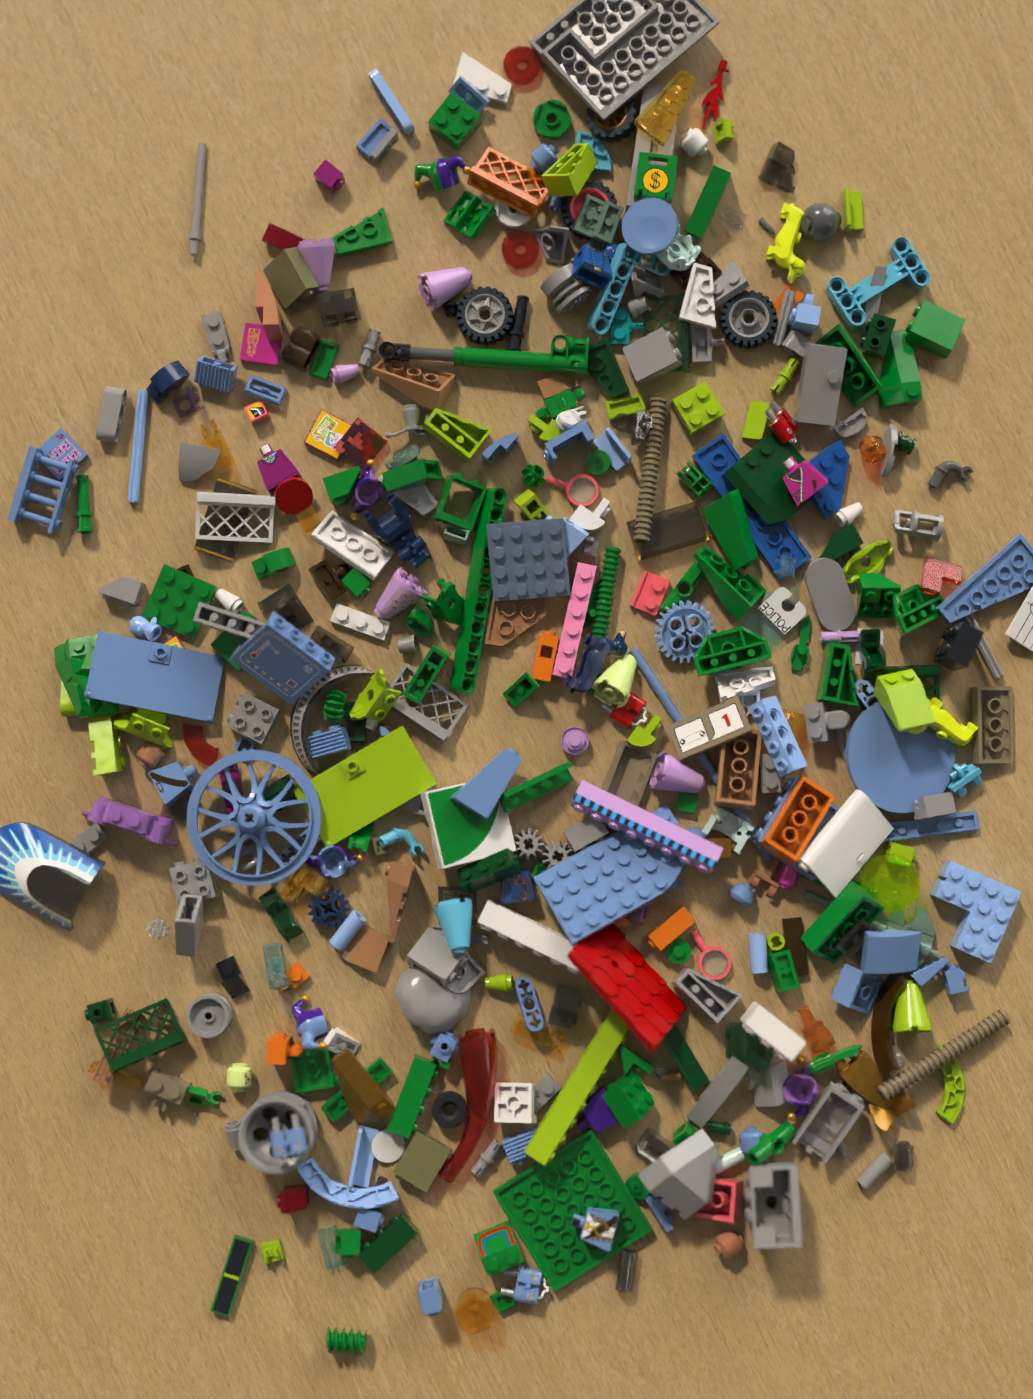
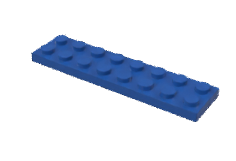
[692,433,812,580]

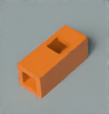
[532,631,559,683]
[647,905,696,951]

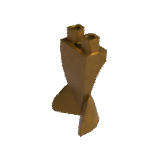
[834,1044,917,1134]

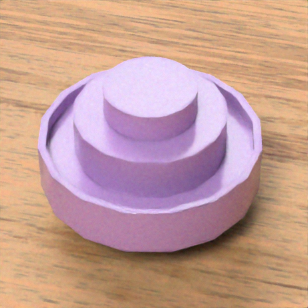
[561,726,589,755]

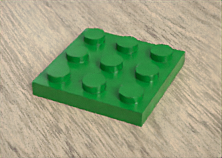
[142,564,218,639]

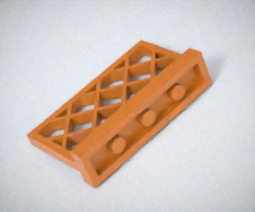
[467,147,549,219]

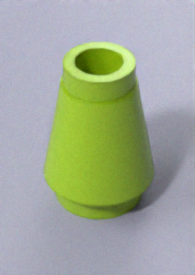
[485,973,514,992]

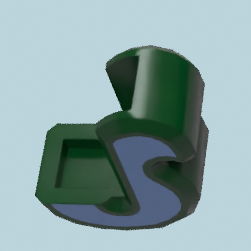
[859,629,886,672]

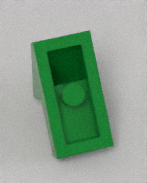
[503,671,540,708]
[619,1044,654,1075]

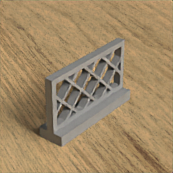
[388,662,469,744]

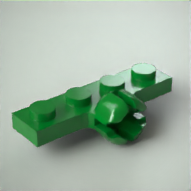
[321,1056,393,1123]

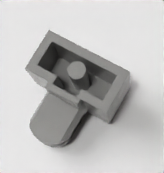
[803,702,850,743]

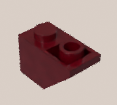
[277,1184,309,1214]

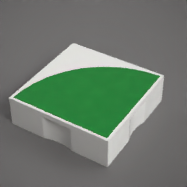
[420,783,516,869]

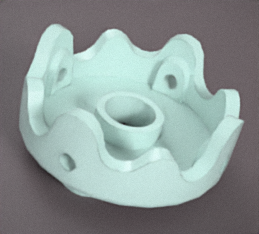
[656,223,701,271]

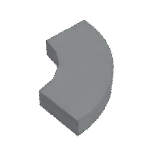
[877,424,898,478]

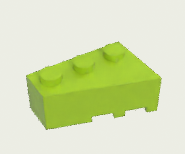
[541,143,597,197]
[422,408,492,463]
[88,715,126,776]

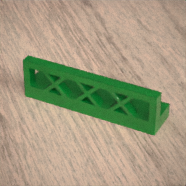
[499,761,573,813]

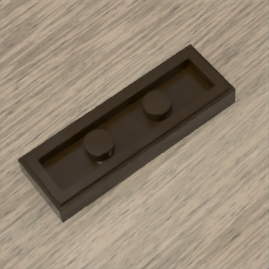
[781,917,808,976]

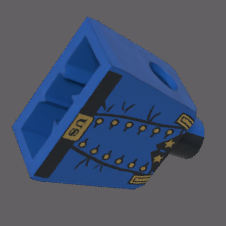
[572,242,613,290]

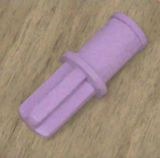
[820,629,859,644]

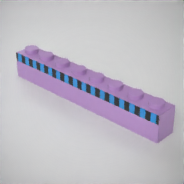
[570,780,723,874]

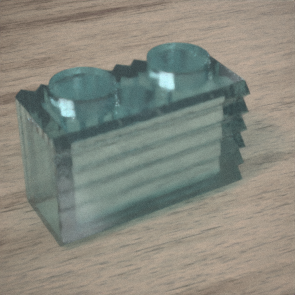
[263,943,289,990]

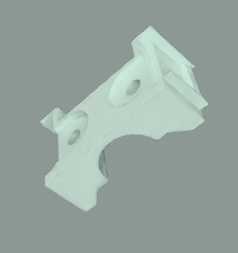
[701,806,755,854]

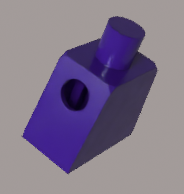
[576,1085,619,1132]

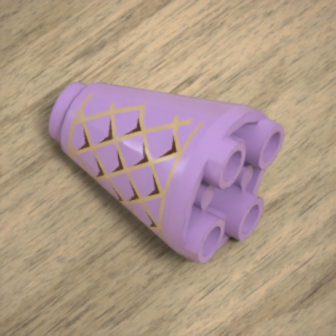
[374,567,427,620]

